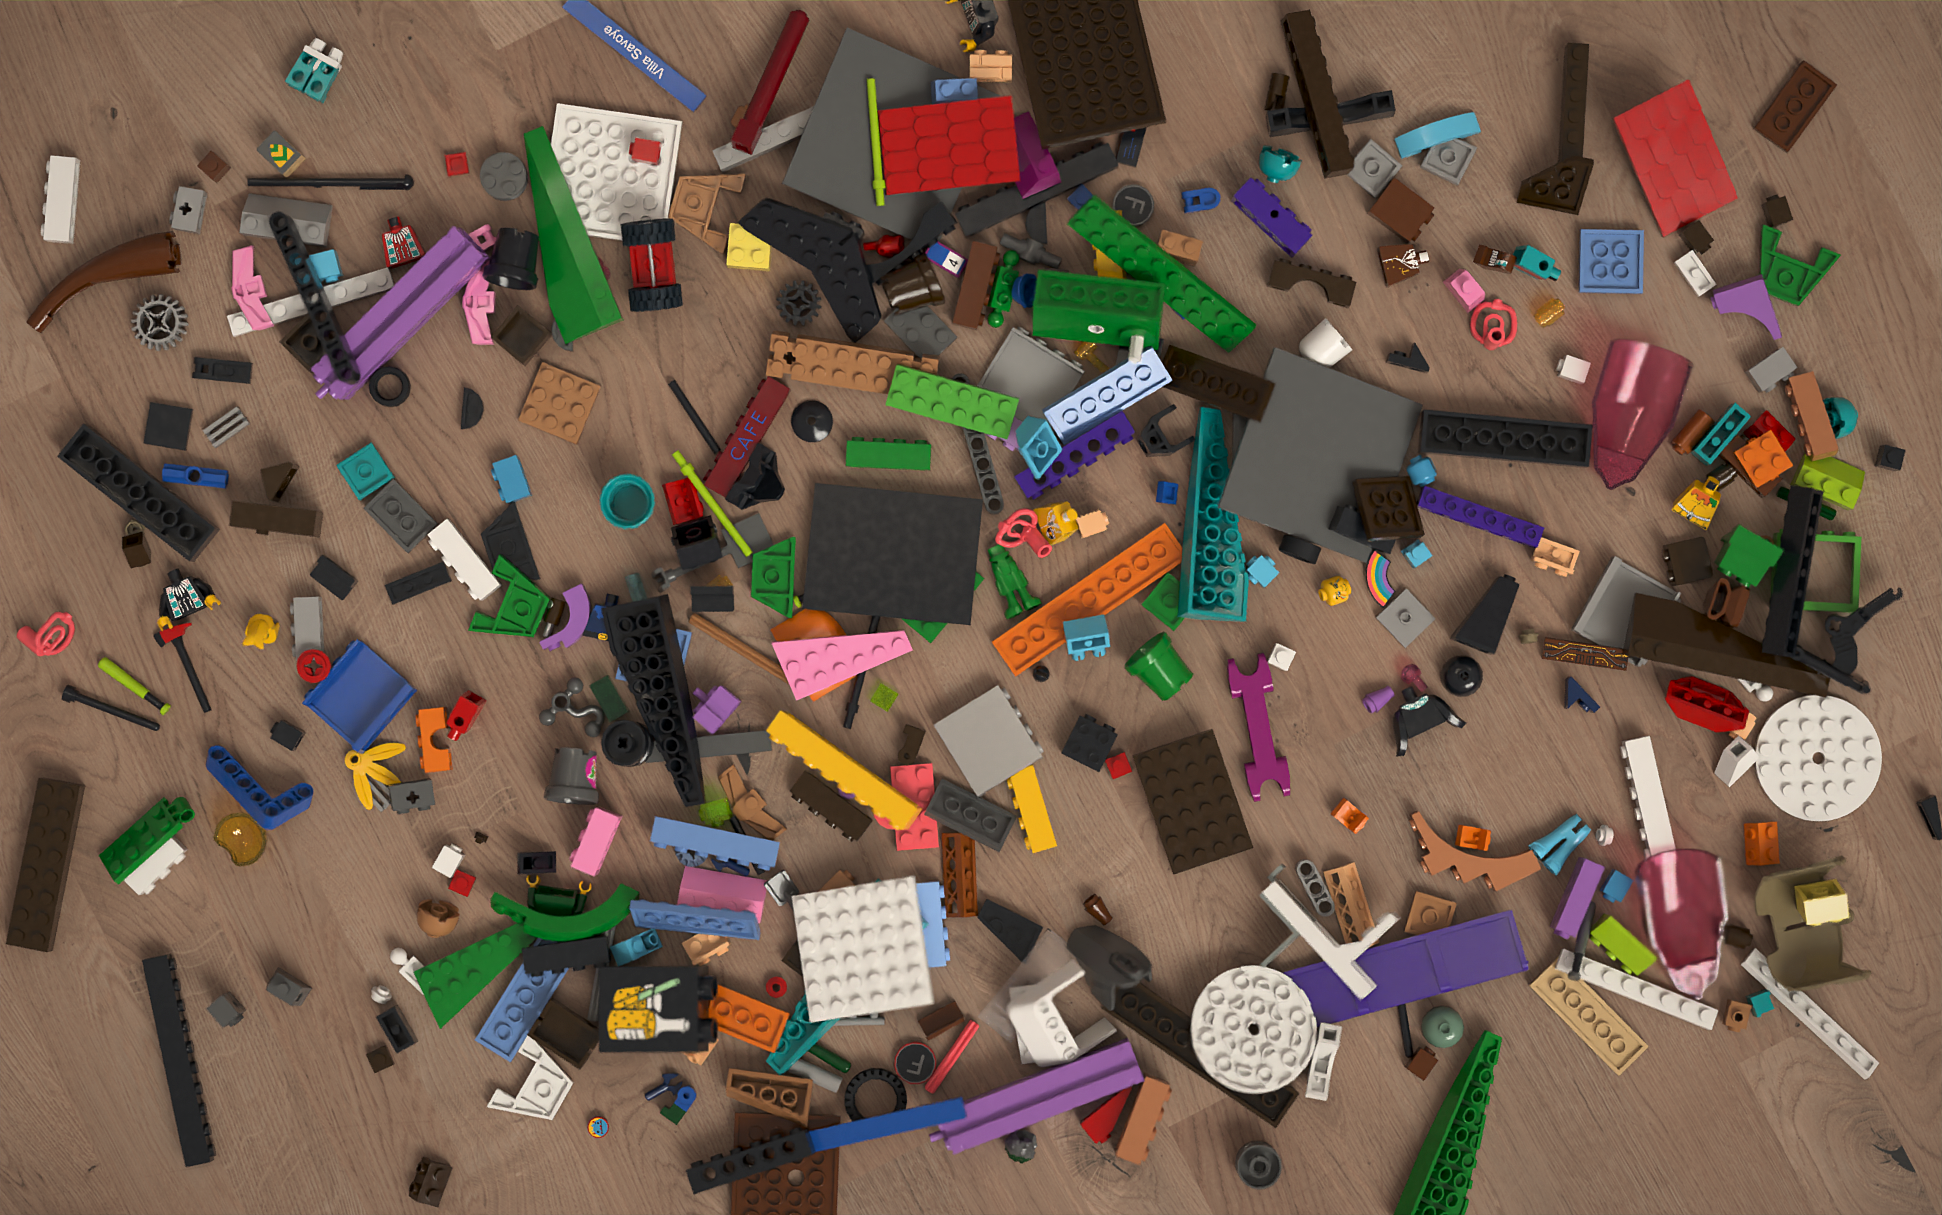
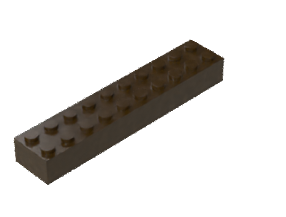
[1100,982,1300,1128]

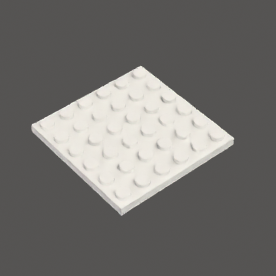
[551,103,682,241]
[792,876,934,1022]

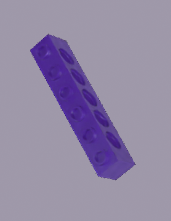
[1014,411,1135,500]
[1417,486,1544,548]

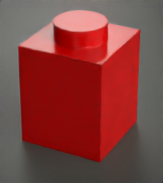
[629,137,662,165]

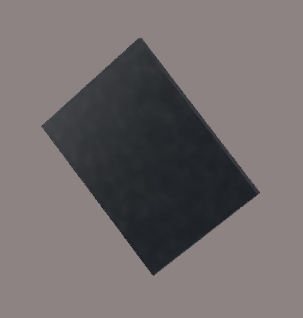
[802,483,983,626]

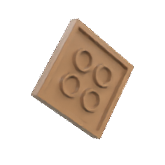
[518,362,601,445]

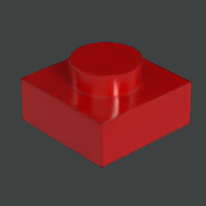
[1105,752,1132,779]
[448,869,477,897]

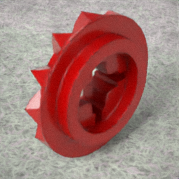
[297,649,331,683]

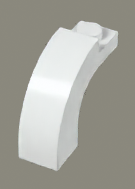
[1305,1022,1342,1101]

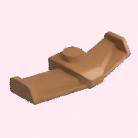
[718,764,787,841]

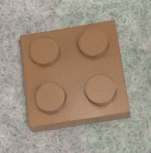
[1404,891,1457,935]

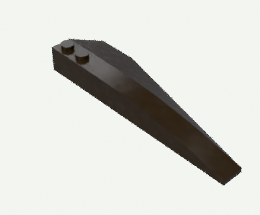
[1622,593,1830,697]

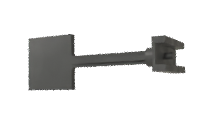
[651,513,773,593]

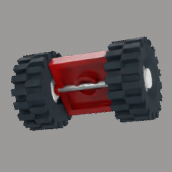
[621,218,683,312]

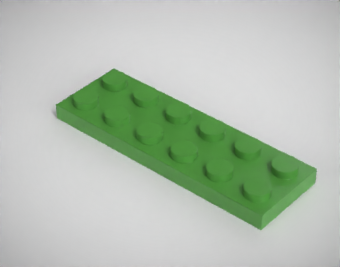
[885,364,1019,439]

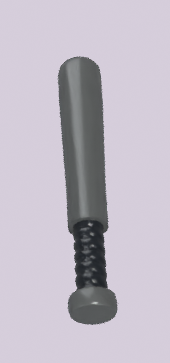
[1568,901,1596,981]

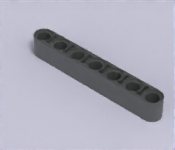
[952,373,1004,515]

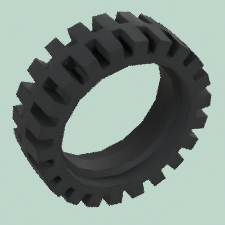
[844,1068,907,1121]

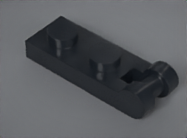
[192,357,253,384]

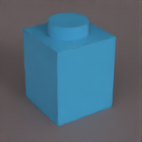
[1600,869,1634,903]

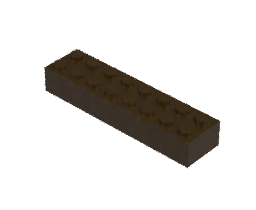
[6,777,85,952]

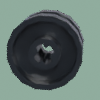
[601,720,654,767]

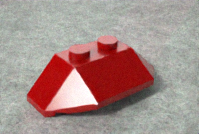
[1665,676,1749,733]

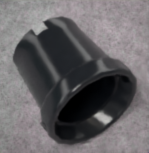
[482,228,539,290]

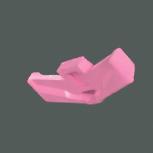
[231,245,274,330]
[462,260,495,345]

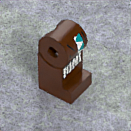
[1473,244,1517,274]

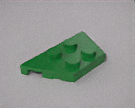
[750,537,796,618]

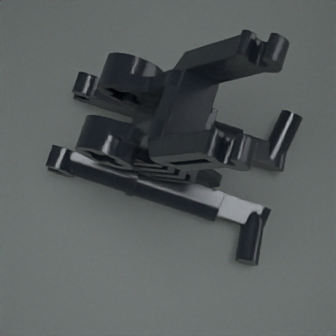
[1792,587,1903,694]

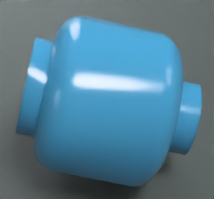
[1406,455,1437,487]

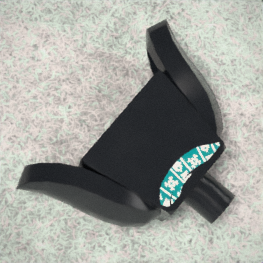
[1393,686,1467,757]

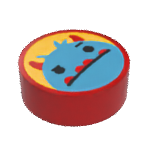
[588,1116,609,1138]

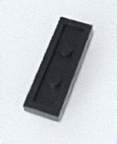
[385,562,452,605]

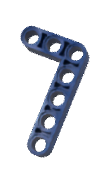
[205,745,314,830]

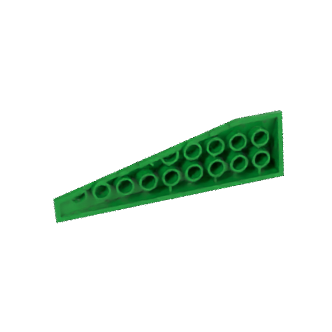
[524,126,624,344]
[1393,1030,1502,1215]

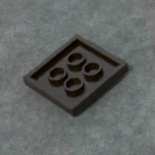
[1352,476,1425,541]

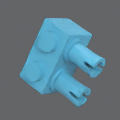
[1063,614,1110,661]

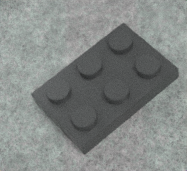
[884,306,958,358]
[363,479,438,554]

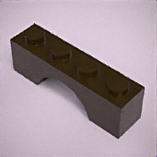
[1267,258,1357,308]

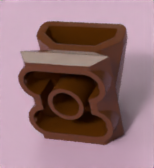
[1703,578,1750,628]

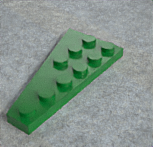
[414,923,537,1029]

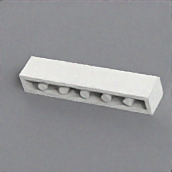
[1620,736,1678,865]

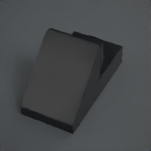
[1386,342,1430,373]
[517,851,556,874]

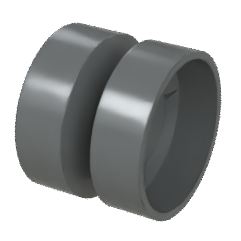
[1235,1141,1282,1189]

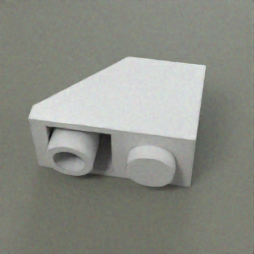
[1714,736,1759,787]

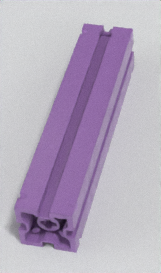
[311,226,491,400]
[929,1038,1144,1154]

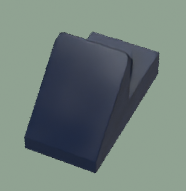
[1565,676,1600,713]

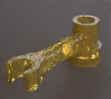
[1074,341,1110,373]

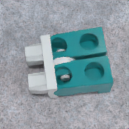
[285,38,343,104]

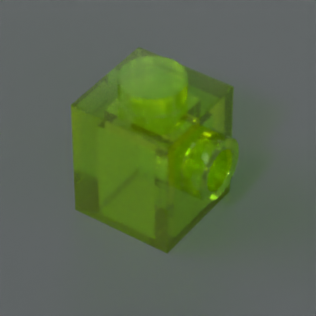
[698,797,733,828]

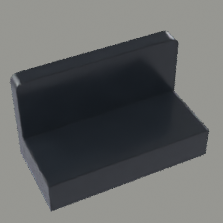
[310,555,358,600]
[690,586,734,612]

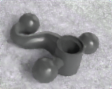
[539,677,605,738]

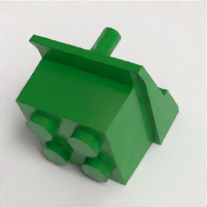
[1714,524,1783,588]

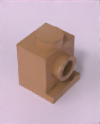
[1722,999,1752,1032]

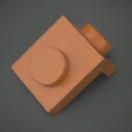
[1331,798,1369,834]
[1455,825,1491,851]

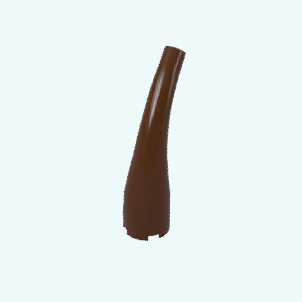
[26,231,181,333]

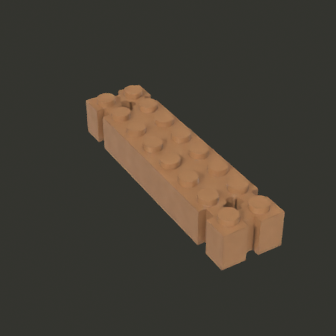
[766,330,940,394]

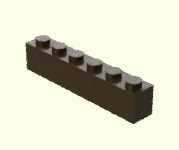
[1558,43,1589,163]

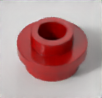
[766,977,787,998]

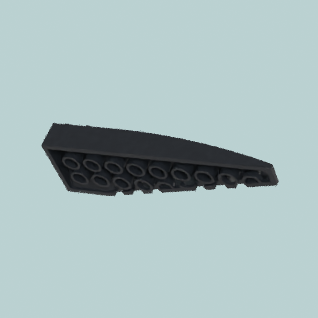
[601,594,706,807]

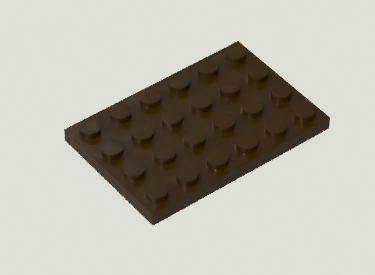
[1133,728,1253,875]

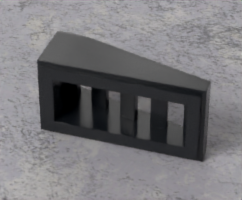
[1916,795,1942,840]

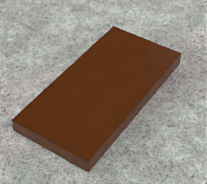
[1753,60,1837,153]

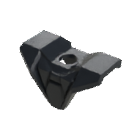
[725,443,785,510]

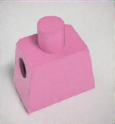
[1443,269,1485,313]

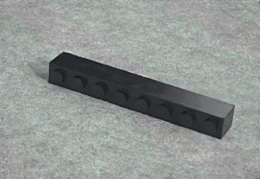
[955,142,1119,238]
[1762,486,1824,658]

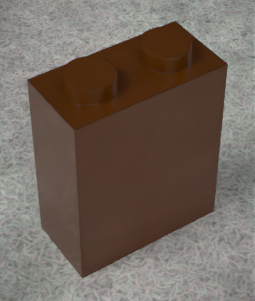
[1367,177,1435,244]

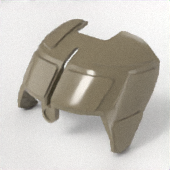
[1754,855,1872,992]

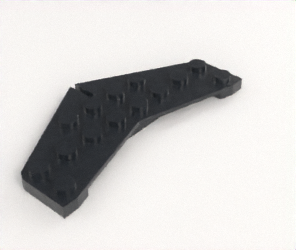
[738,198,881,343]

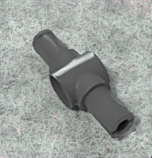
[1000,233,1062,269]

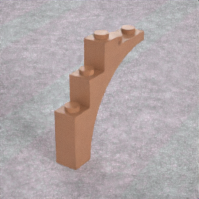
[1408,811,1541,891]

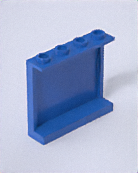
[302,639,417,754]

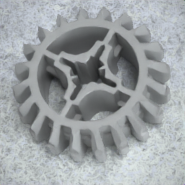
[131,294,189,351]

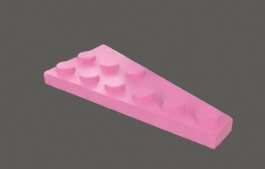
[771,630,912,701]

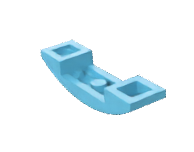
[1394,112,1481,159]

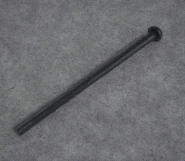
[247,174,414,190]

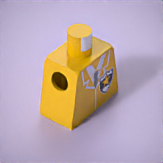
[1033,501,1078,545]

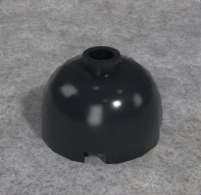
[1440,655,1483,697]

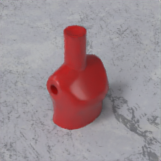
[863,234,904,257]

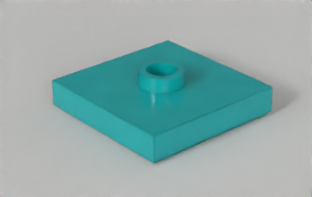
[336,442,395,501]

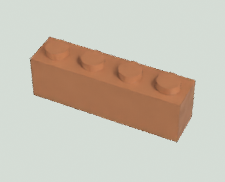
[1784,371,1839,462]

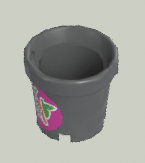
[544,748,599,805]

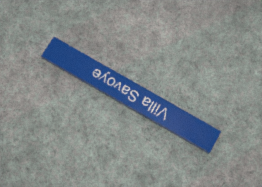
[562,0,707,113]

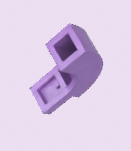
[540,584,591,651]

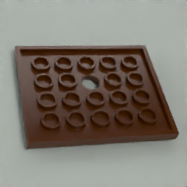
[731,1112,841,1215]

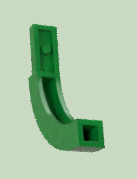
[490,883,639,942]

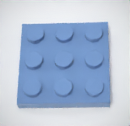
[1579,229,1644,294]

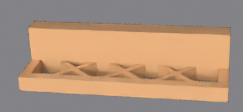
[1323,862,1380,947]

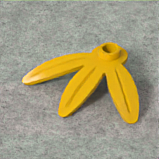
[345,743,406,810]

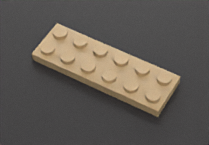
[1529,956,1649,1076]

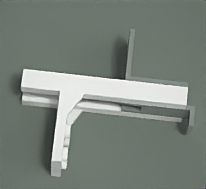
[1259,864,1401,999]

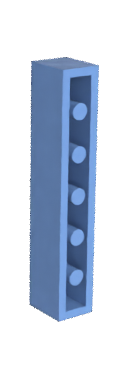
[650,816,780,870]

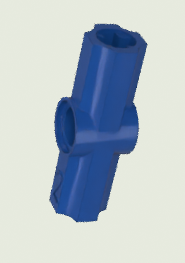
[162,463,229,489]

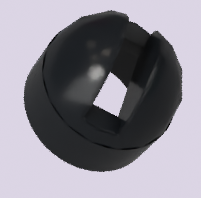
[1033,665,1050,682]

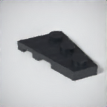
[977,899,1043,965]

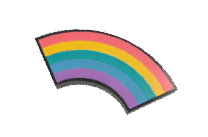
[1366,549,1396,608]

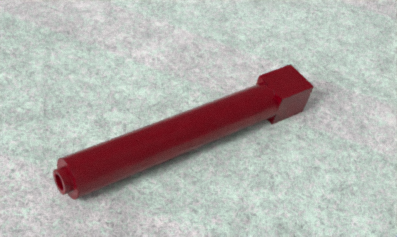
[731,10,810,155]

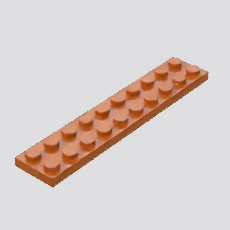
[992,523,1182,677]

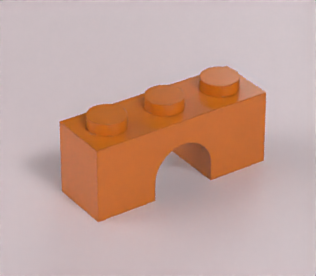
[416,707,453,773]

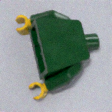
[526,875,592,917]

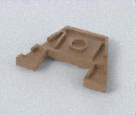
[668,174,746,254]

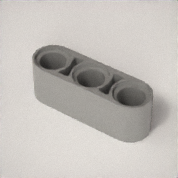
[1295,859,1335,917]

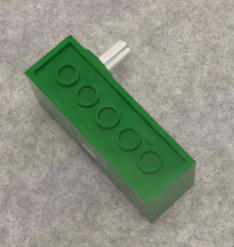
[1032,270,1165,364]

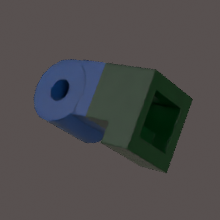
[660,1085,696,1125]

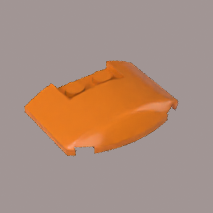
[770,609,856,702]

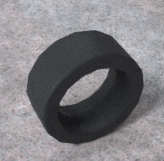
[369,366,411,407]
[1278,535,1321,564]

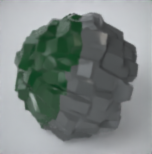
[1005,1129,1037,1164]

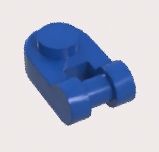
[1181,188,1221,214]

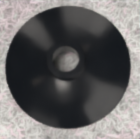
[791,400,833,443]

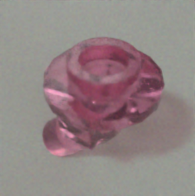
[1401,664,1428,692]

